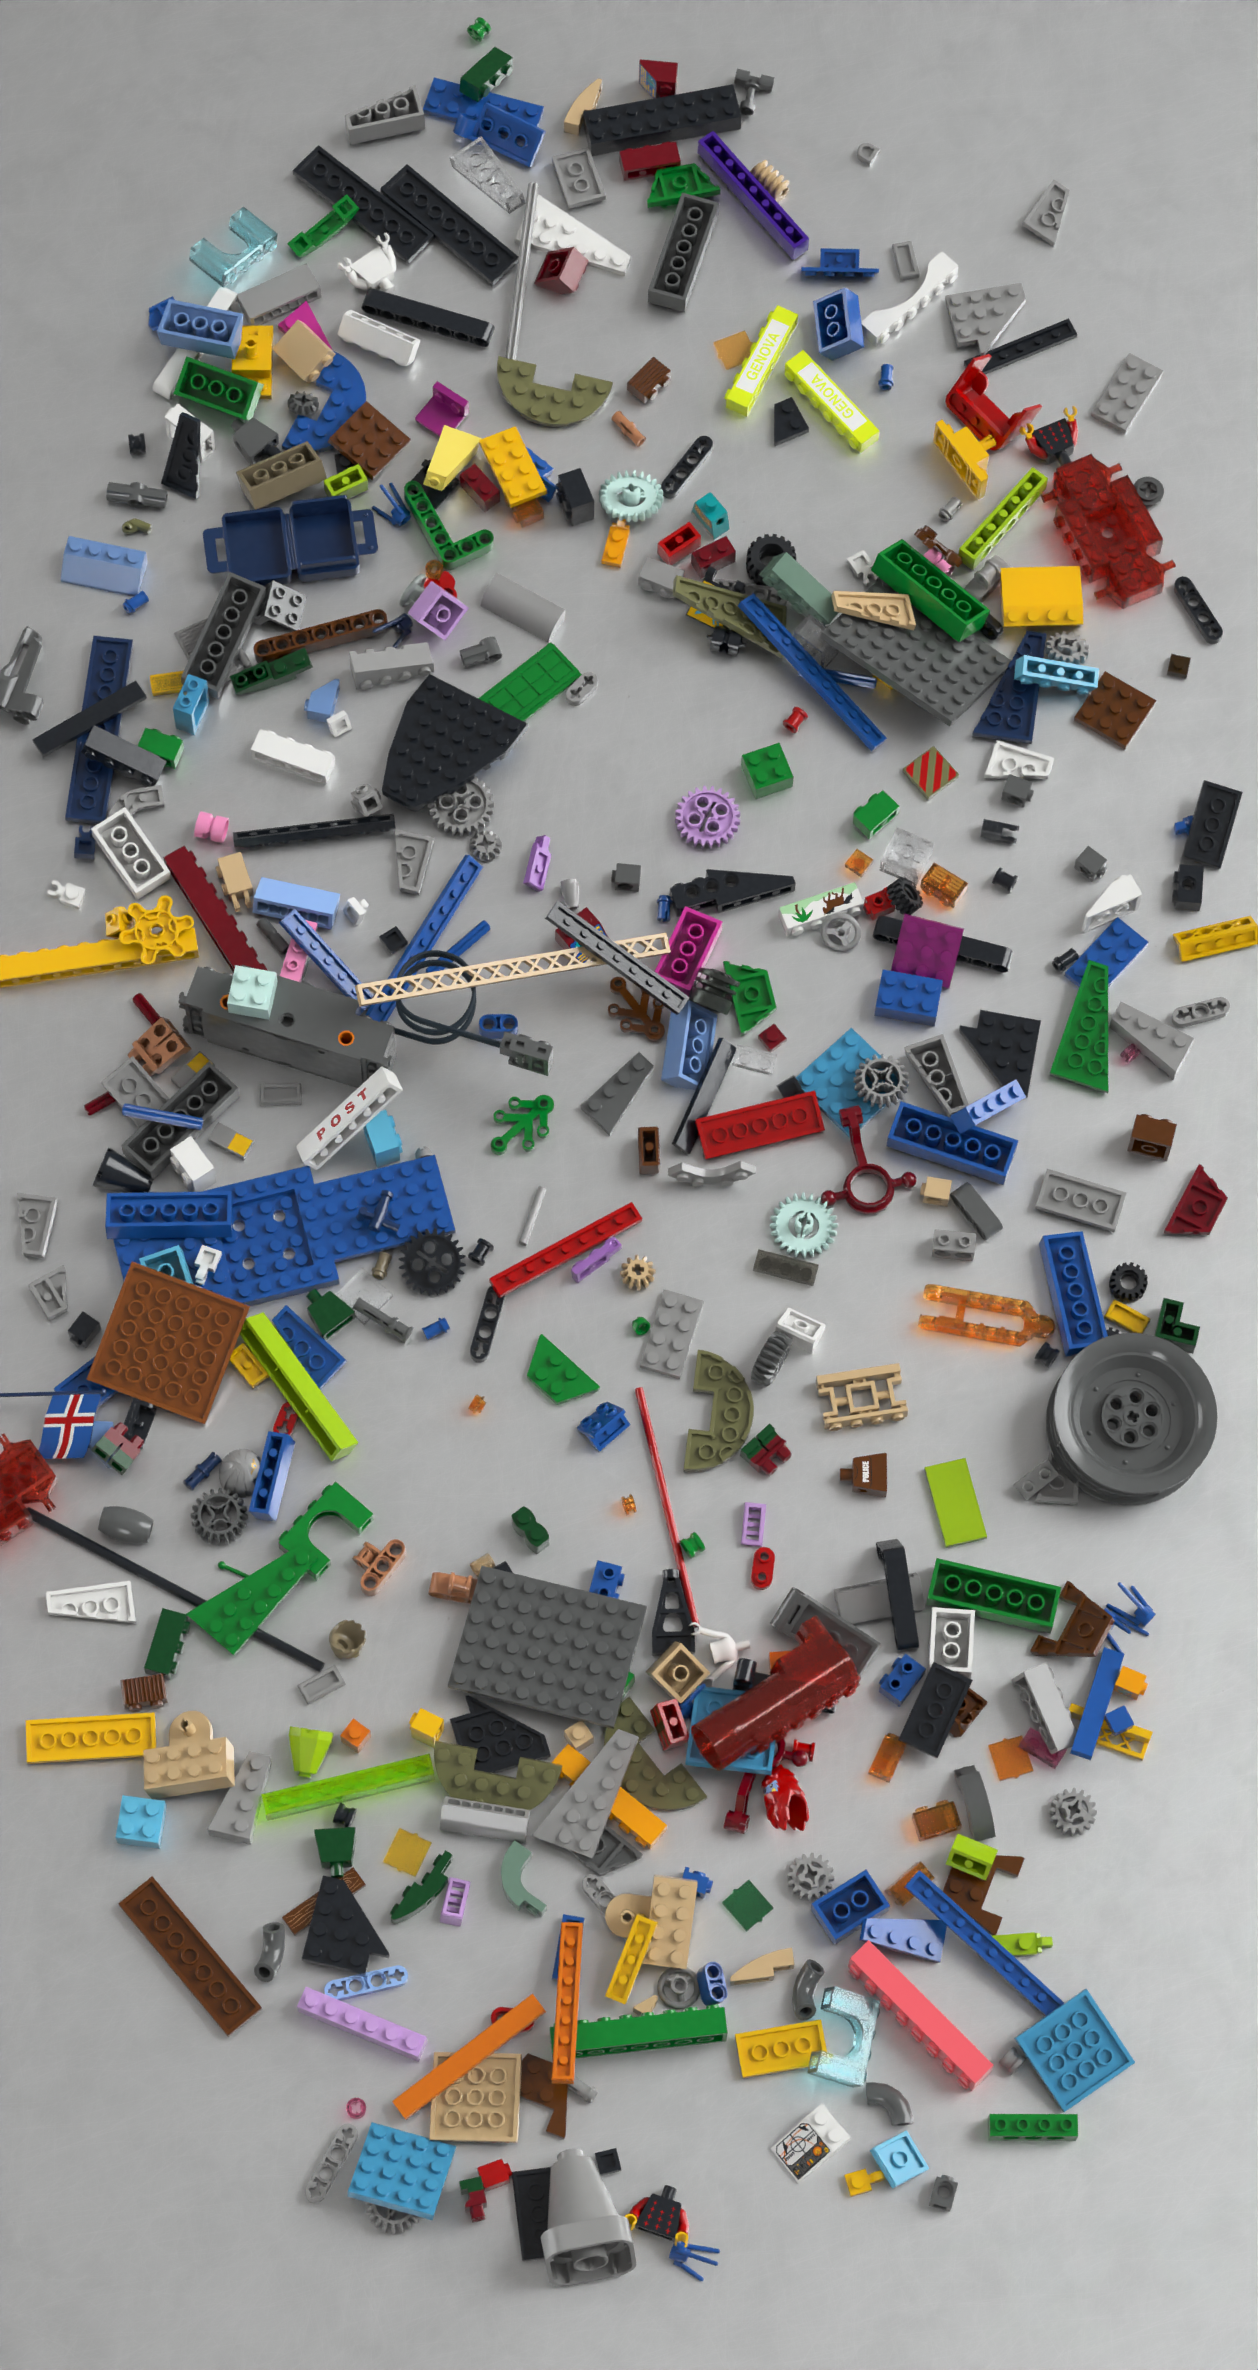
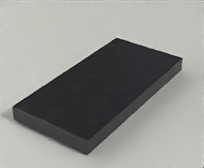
[1181,780,1243,869]
[898,1662,973,1758]
[512,2167,551,2261]

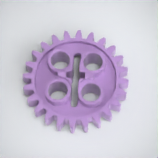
[675,786,740,849]

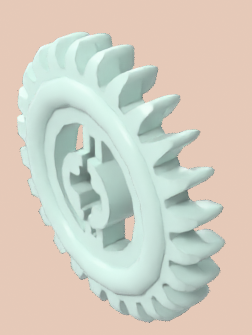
[599,470,664,522]
[770,1192,838,1258]

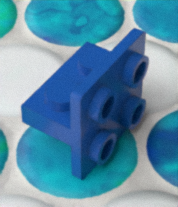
[577,1402,631,1452]

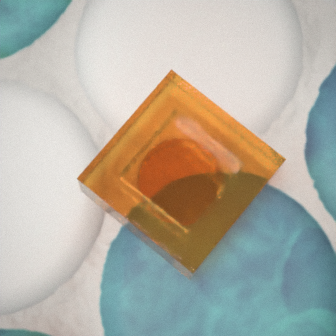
[845,849,873,877]

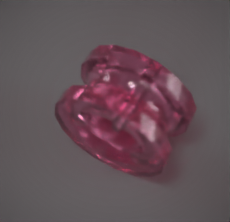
[1120,1043,1141,1063]
[346,2098,366,2119]

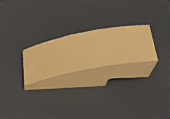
[564,78,602,136]
[730,1948,795,1986]

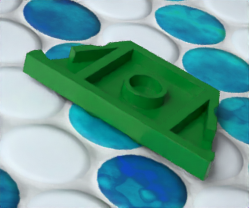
[647,163,720,208]
[723,961,777,1036]
[527,1334,600,1405]

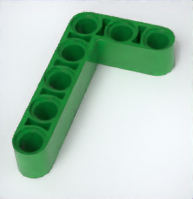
[404,481,494,570]

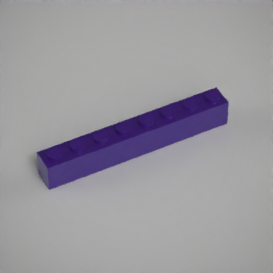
[697,131,809,260]

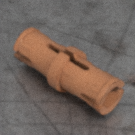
[611,411,646,447]

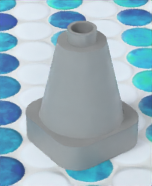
[541,2149,636,2286]

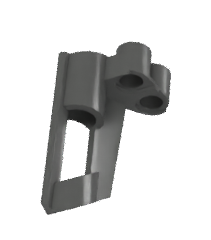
[0,626,44,725]

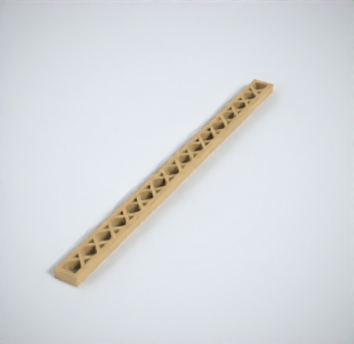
[355,933,671,1007]

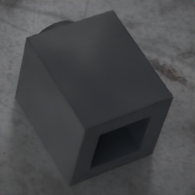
[68,1311,101,1348]

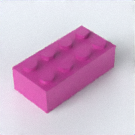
[654,906,723,997]

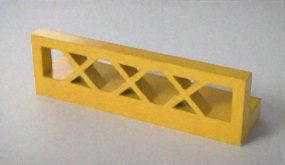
[1173,916,1258,962]
[1069,1703,1153,1761]
[605,1913,658,2004]

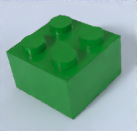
[741,743,794,799]

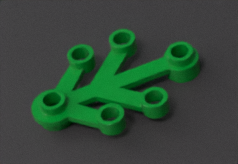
[491,1095,554,1155]

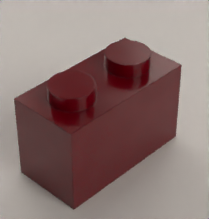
[460,464,500,512]
[691,536,736,579]

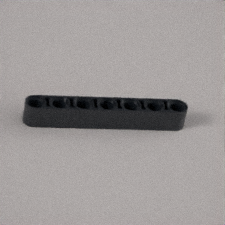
[361,289,495,347]
[872,916,1013,972]

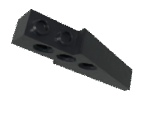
[669,869,796,917]

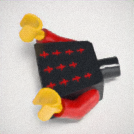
[1019,406,1078,468]
[625,2185,689,2248]

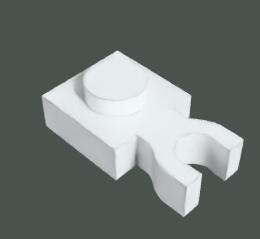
[847,550,880,587]
[47,880,86,909]

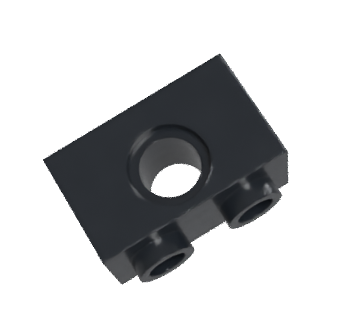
[1172,864,1204,911]

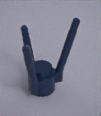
[373,613,413,648]

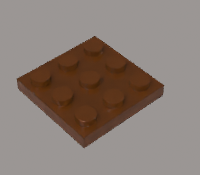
[328,401,411,480]
[1074,671,1157,750]

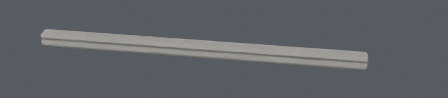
[505,182,539,360]

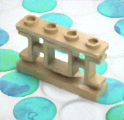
[816,1363,908,1431]

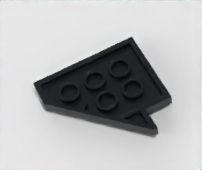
[959,1010,1041,1098]
[450,1695,551,1773]
[302,1876,390,1975]

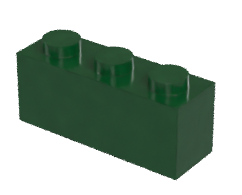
[459,47,513,102]
[144,1608,191,1680]

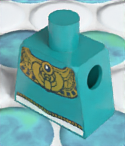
[691,492,730,540]

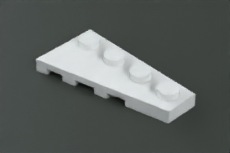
[46,1580,136,1624]

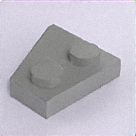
[28,1265,68,1321]

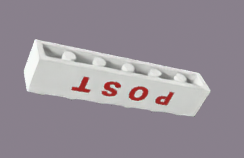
[296,1066,403,1170]

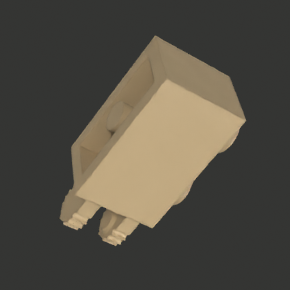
[215,852,253,912]

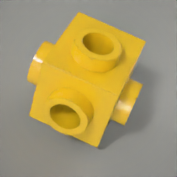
[105,906,135,939]

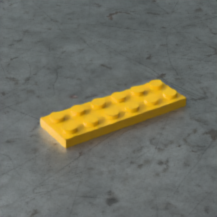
[26,1712,157,1764]

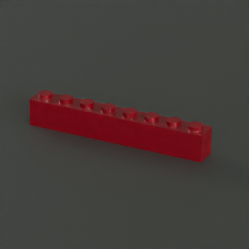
[163,846,268,974]

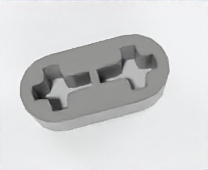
[566,672,598,706]

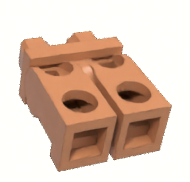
[127,1017,192,1077]

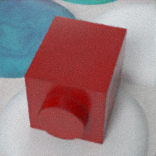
[477,2159,512,2192]

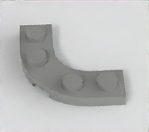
[108,785,164,817]
[668,1161,756,1187]

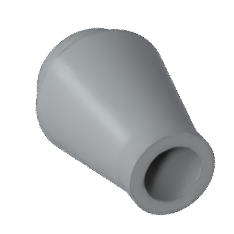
[559,879,579,910]

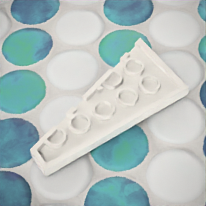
[515,194,631,276]

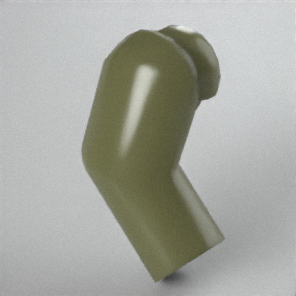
[122,518,152,534]

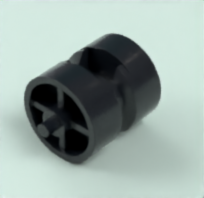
[707,625,746,657]

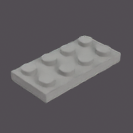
[1091,353,1163,434]
[1035,1169,1126,1232]
[640,1289,704,1379]

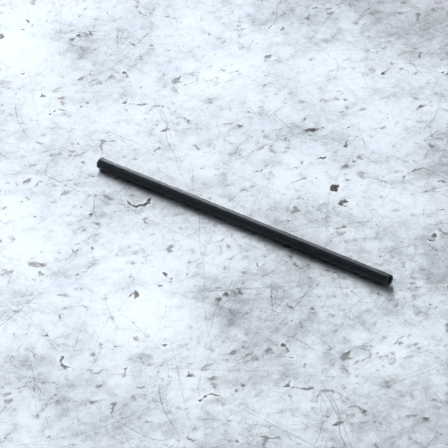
[24,1507,325,1672]

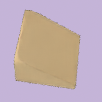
[633,1995,658,2016]

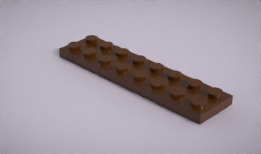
[118,1876,262,2037]

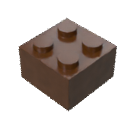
[1127,1114,1177,1161]

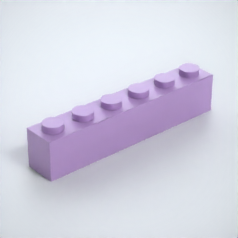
[297,1987,427,2062]

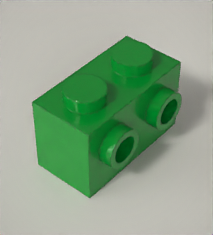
[138,728,184,769]
[853,790,900,839]

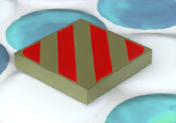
[902,746,959,800]

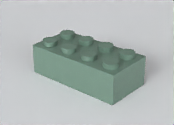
[759,552,839,628]

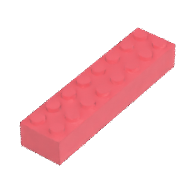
[848,1940,994,2091]

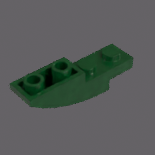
[230,648,313,695]
[390,1850,453,1924]

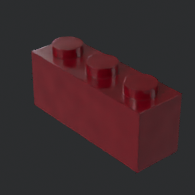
[619,142,681,181]

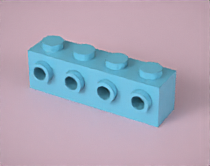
[1014,655,1099,694]

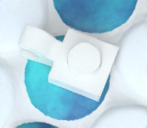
[195,1245,222,1285]

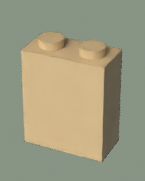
[272,320,336,383]

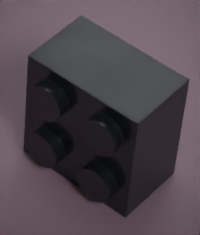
[556,468,594,526]

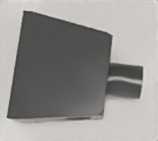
[231,418,279,465]

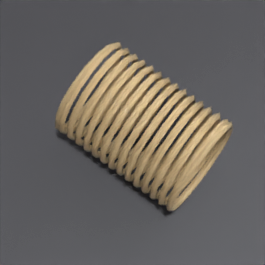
[470,1553,495,1577]

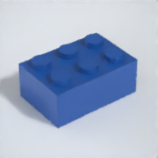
[813,288,864,361]
[874,970,943,1027]
[811,1869,890,1945]

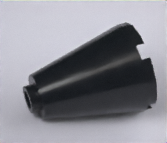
[92,1147,152,1193]

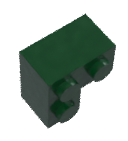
[1154,1298,1200,1354]

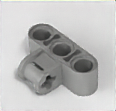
[964,555,1012,603]

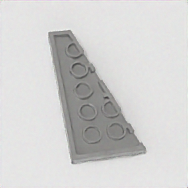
[532,1729,639,1859]

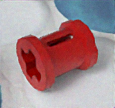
[783,707,808,733]
[792,1739,815,1762]

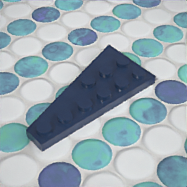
[972,631,1047,744]

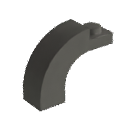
[954,1765,996,1841]

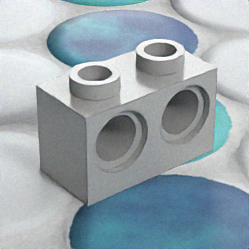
[932,1229,976,1261]

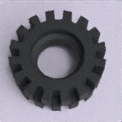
[887,877,923,915]
[1109,1262,1148,1303]

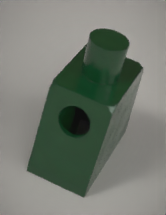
[306,1289,355,1341]
[314,1827,356,1879]

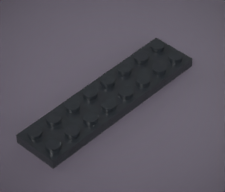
[293,145,434,264]
[380,164,519,286]

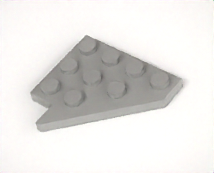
[945,283,1026,356]

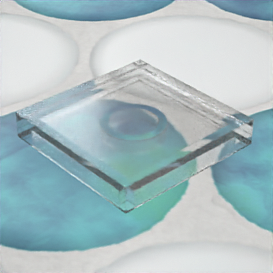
[336,1267,393,1325]

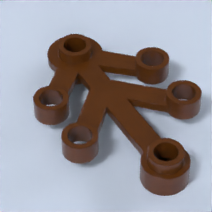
[914,525,963,568]
[608,977,665,1041]

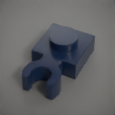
[74,825,96,859]

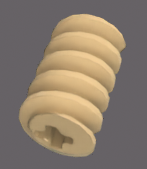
[750,160,789,202]

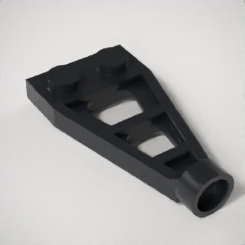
[652,1569,695,1655]

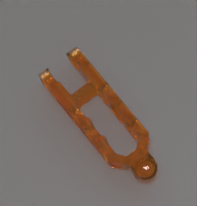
[918,1284,1056,1347]

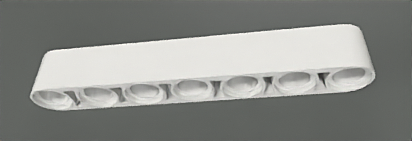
[152,286,238,400]

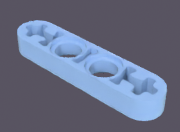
[324,1965,408,2001]

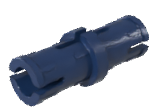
[183,1452,222,1491]

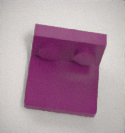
[415,381,469,437]

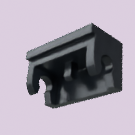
[123,1398,157,1449]

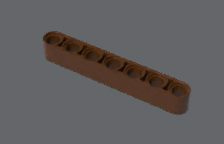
[253,609,388,663]

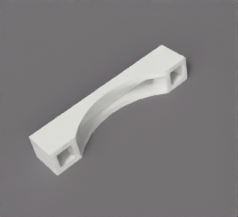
[861,251,959,347]

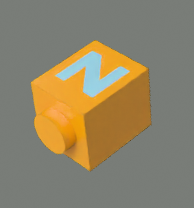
[1113,1666,1148,1700]

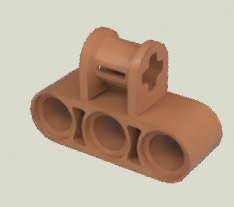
[352,1539,406,1596]
[428,1572,478,1604]

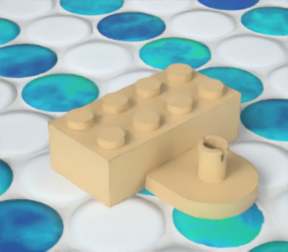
[143,1711,235,1799]
[605,1875,698,1969]

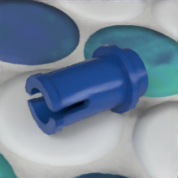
[878,364,894,390]
[122,591,149,614]
[657,895,673,922]
[422,1317,450,1340]

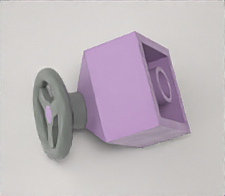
[399,574,469,640]

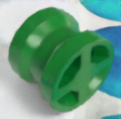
[467,17,491,42]
[680,1532,705,1558]

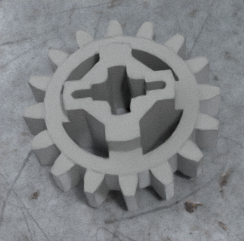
[1045,631,1089,665]
[1049,1788,1097,1836]
[787,1853,834,1901]

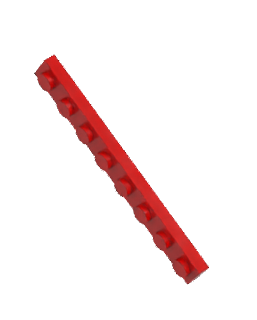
[489,1202,643,1298]

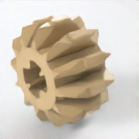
[620,1255,656,1291]

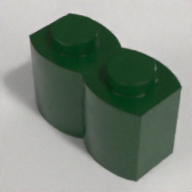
[512,1506,549,1554]

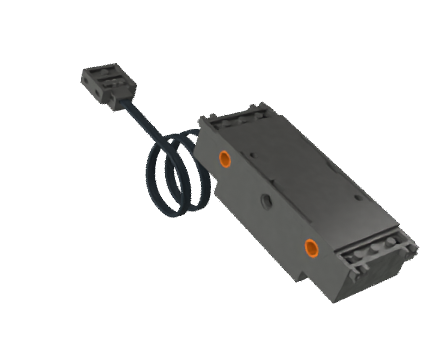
[178,950,553,1088]

